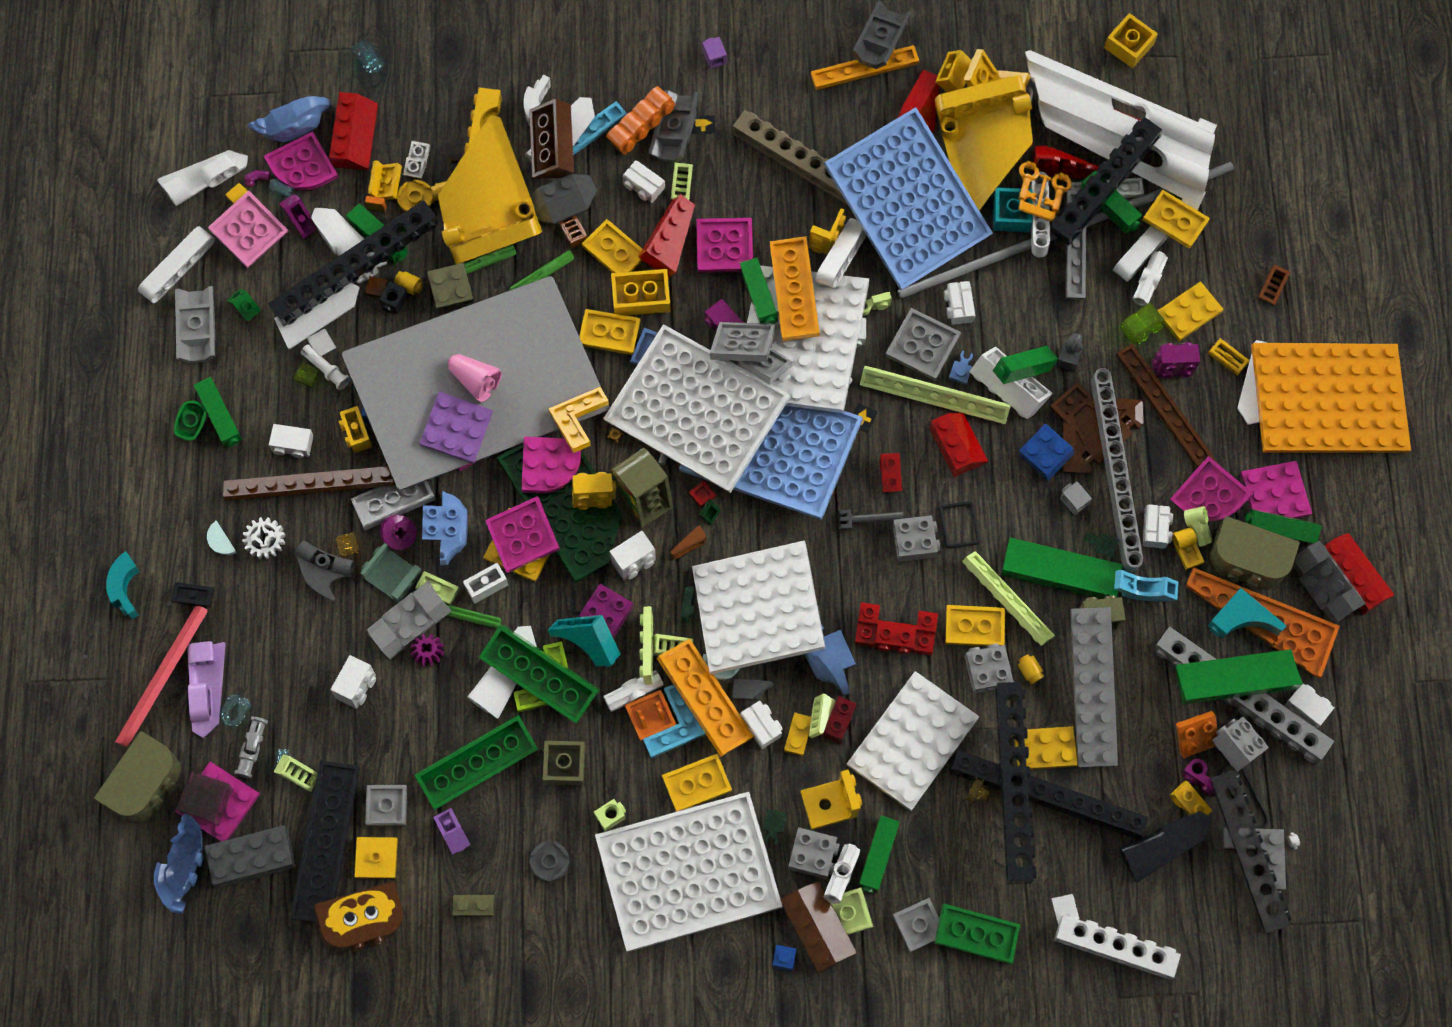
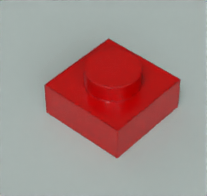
[689,481,716,508]

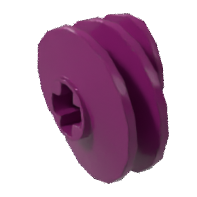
[380,514,417,550]

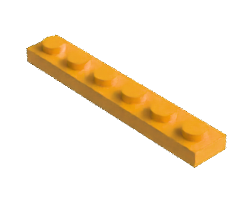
[811,45,919,90]

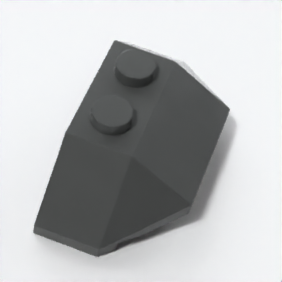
[523,174,597,225]

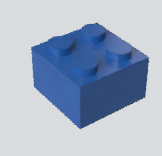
[1019,423,1074,481]

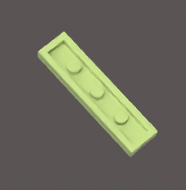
[639,606,653,685]

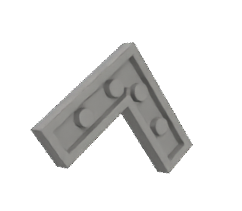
[1222,827,1286,890]

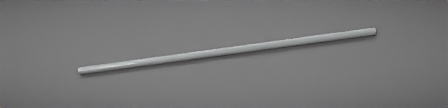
[897,162,1234,299]

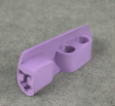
[187,641,226,738]

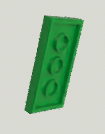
[934,904,1021,965]

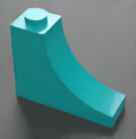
[1208,588,1286,639]
[547,615,621,667]

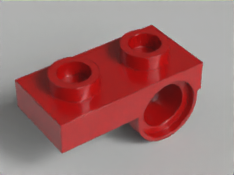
[879,453,902,492]

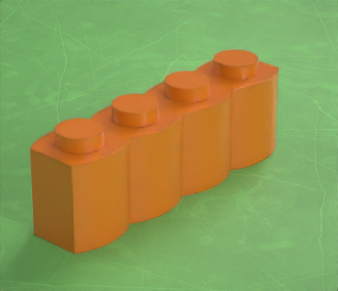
[606,86,676,155]

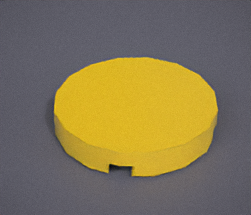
[397,180,434,212]

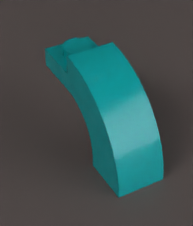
[106,551,140,619]

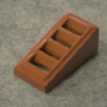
[559,216,588,249]
[1258,265,1291,306]
[671,525,707,560]

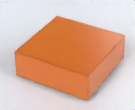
[365,196,387,212]

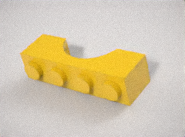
[465,88,502,152]

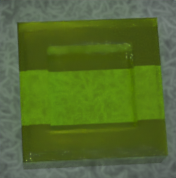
[294,362,320,388]

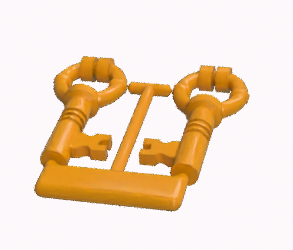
[1018,161,1072,222]

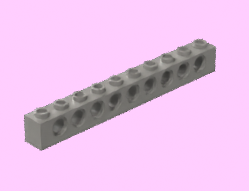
[1153,626,1334,764]

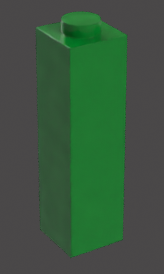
[1081,171,1142,234]
[346,203,408,264]
[740,258,778,325]
[993,346,1058,384]
[194,377,242,448]
[1245,508,1322,543]
[858,815,900,894]

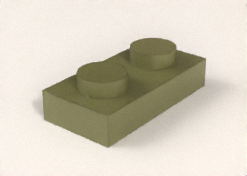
[453,895,494,916]

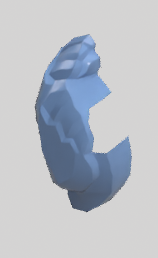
[247,96,332,142]
[422,491,468,566]
[804,624,856,695]
[154,813,204,914]

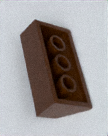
[529,98,574,179]
[780,881,857,973]

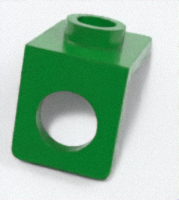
[226,289,261,321]

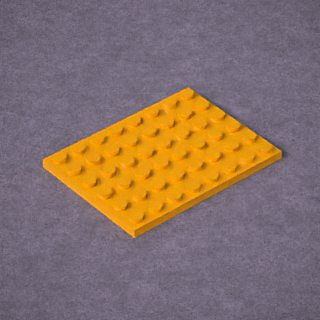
[1251,343,1411,453]

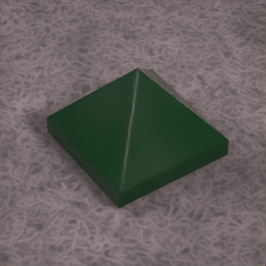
[699,499,721,526]

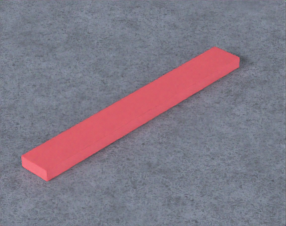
[115,606,208,747]

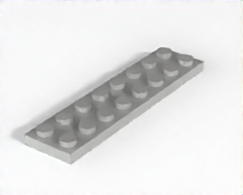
[1070,607,1118,767]

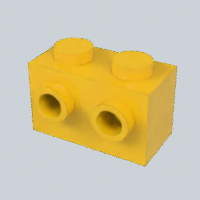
[935,50,971,92]
[339,406,372,453]

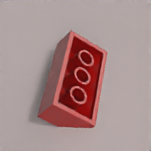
[329,92,378,170]
[1324,533,1394,616]

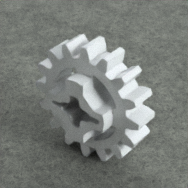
[242,517,286,560]

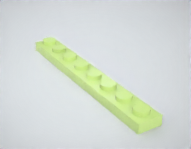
[860,366,1011,424]

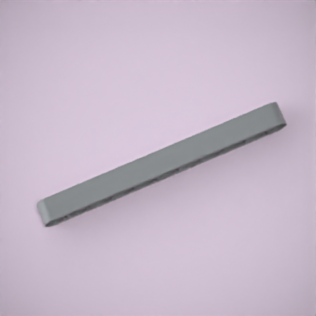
[1091,368,1143,572]

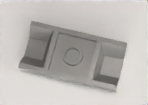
[175,286,215,363]
[367,581,451,660]

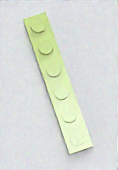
[962,551,1055,646]

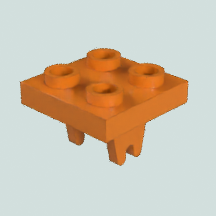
[625,690,676,742]
[1176,711,1218,758]

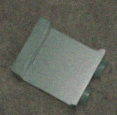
[361,543,423,603]

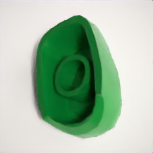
[174,400,206,441]

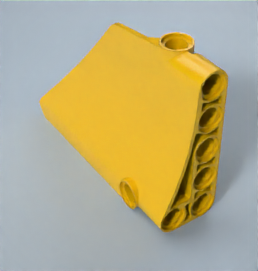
[935,75,1033,211]
[438,115,542,264]

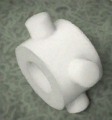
[1287,832,1300,849]

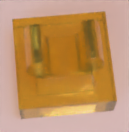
[336,532,360,557]
[966,778,989,803]

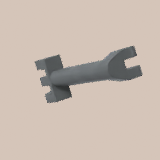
[838,509,904,530]

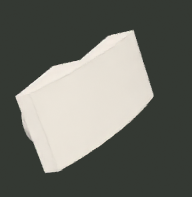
[403,141,430,179]

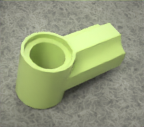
[1184,506,1213,547]

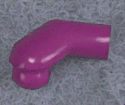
[244,170,271,187]

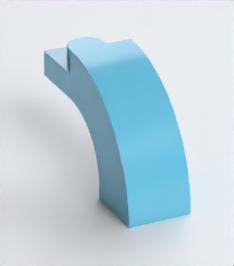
[1114,570,1179,602]

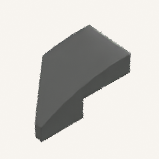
[732,679,773,700]

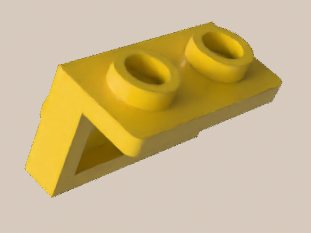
[368,161,402,201]

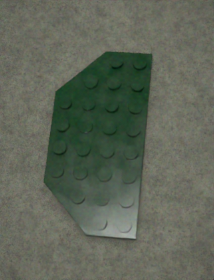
[497,443,622,583]

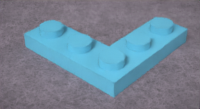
[643,685,705,758]

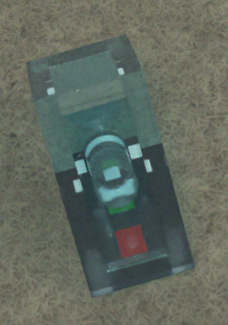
[349,39,385,73]

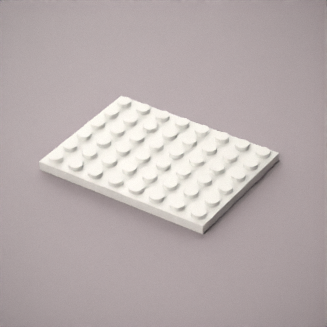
[738,266,869,413]
[603,324,791,493]
[595,792,783,952]

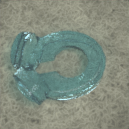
[221,694,251,726]

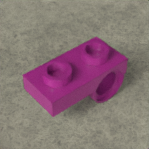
[1181,759,1215,797]

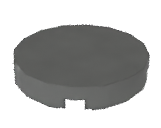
[529,841,570,882]

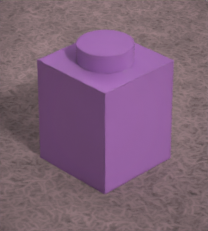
[702,37,727,69]

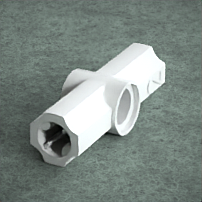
[1132,251,1168,306]
[603,670,664,712]
[824,844,860,904]

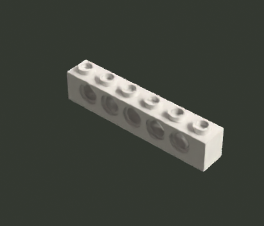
[1054,914,1181,980]

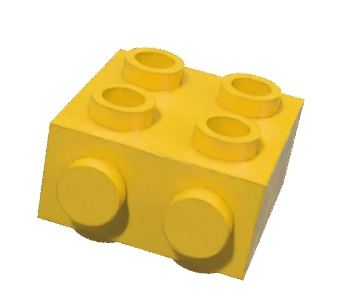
[572,472,616,510]

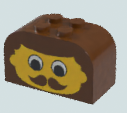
[313,881,403,953]

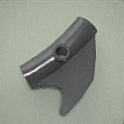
[295,540,354,601]

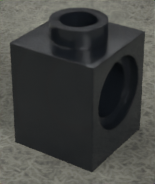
[379,281,408,314]

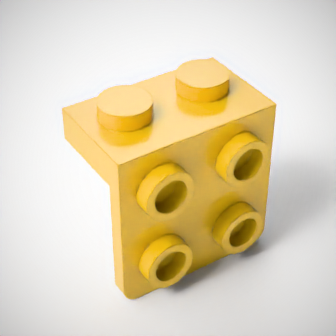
[808,208,846,255]

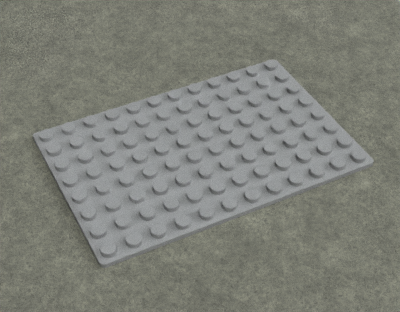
[342,276,610,490]

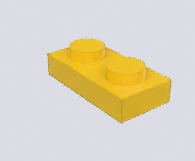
[784,712,811,756]

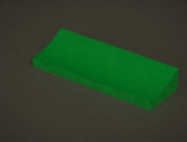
[1001,537,1123,599]
[478,624,600,724]
[1175,649,1303,705]
[414,715,538,810]

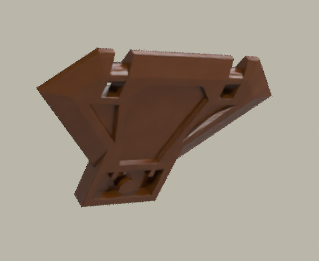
[1049,382,1143,474]

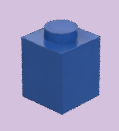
[772,945,796,972]

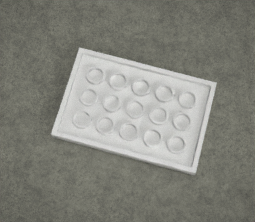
[847,671,979,811]

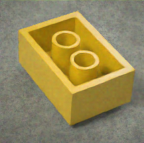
[611,269,670,316]

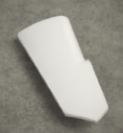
[525,97,595,163]
[158,150,248,206]
[311,208,387,283]
[274,283,359,349]
[1237,340,1266,425]
[467,626,537,719]

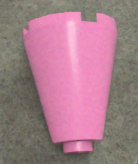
[448,354,502,402]

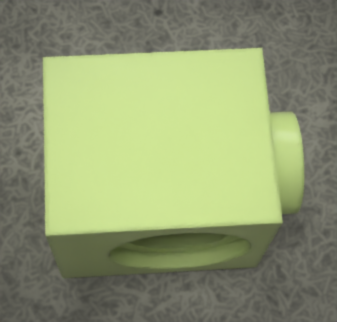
[594,799,626,832]

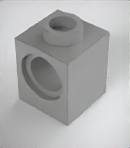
[1060,482,1092,515]

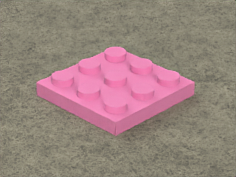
[208,191,288,269]

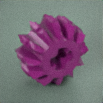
[411,634,444,667]

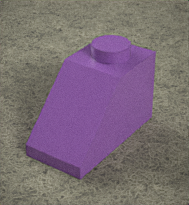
[433,808,470,854]

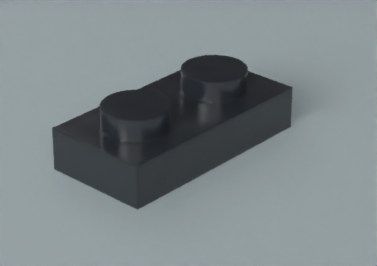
[171,582,215,608]

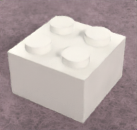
[610,531,656,581]
[331,655,376,709]

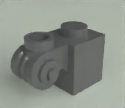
[1056,333,1083,372]

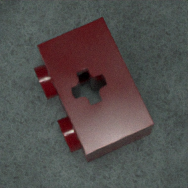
[823,696,857,744]

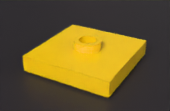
[355,837,398,879]

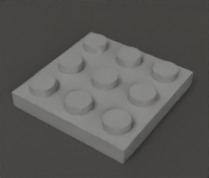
[885,308,961,381]
[710,322,775,362]

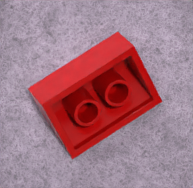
[929,413,988,477]

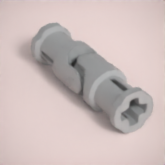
[234,716,268,779]

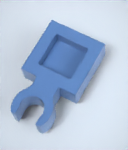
[948,351,973,385]

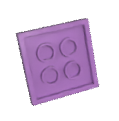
[420,391,493,464]

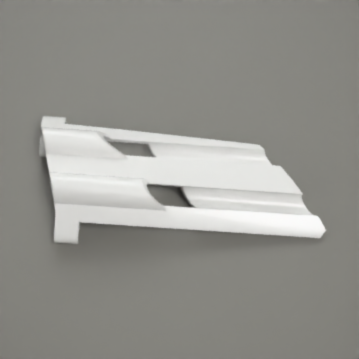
[1025,50,1217,210]

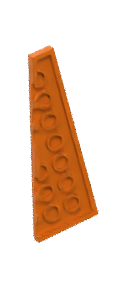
[1185,567,1340,679]

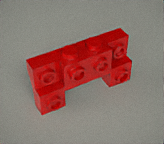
[855,602,938,656]

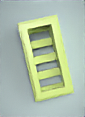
[671,163,693,200]
[653,634,693,656]
[809,694,836,738]
[274,755,318,792]

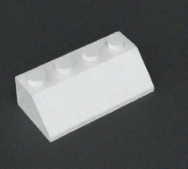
[970,347,1053,419]

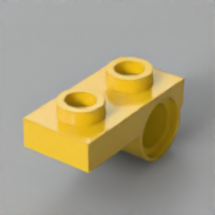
[1172,527,1205,570]
[1169,781,1212,815]

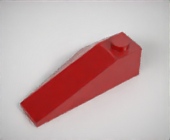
[897,70,939,134]
[1031,145,1105,179]

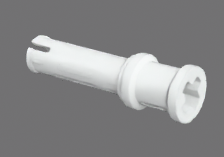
[301,345,350,390]

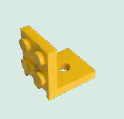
[964,49,1031,89]
[800,770,862,830]

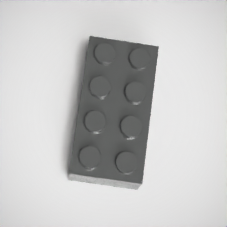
[205,825,296,889]

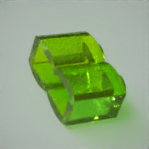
[1119,303,1165,344]

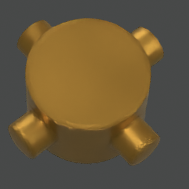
[607,427,623,444]

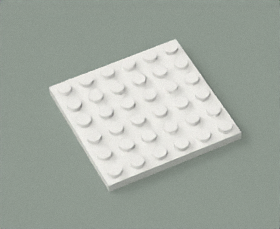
[692,541,826,675]

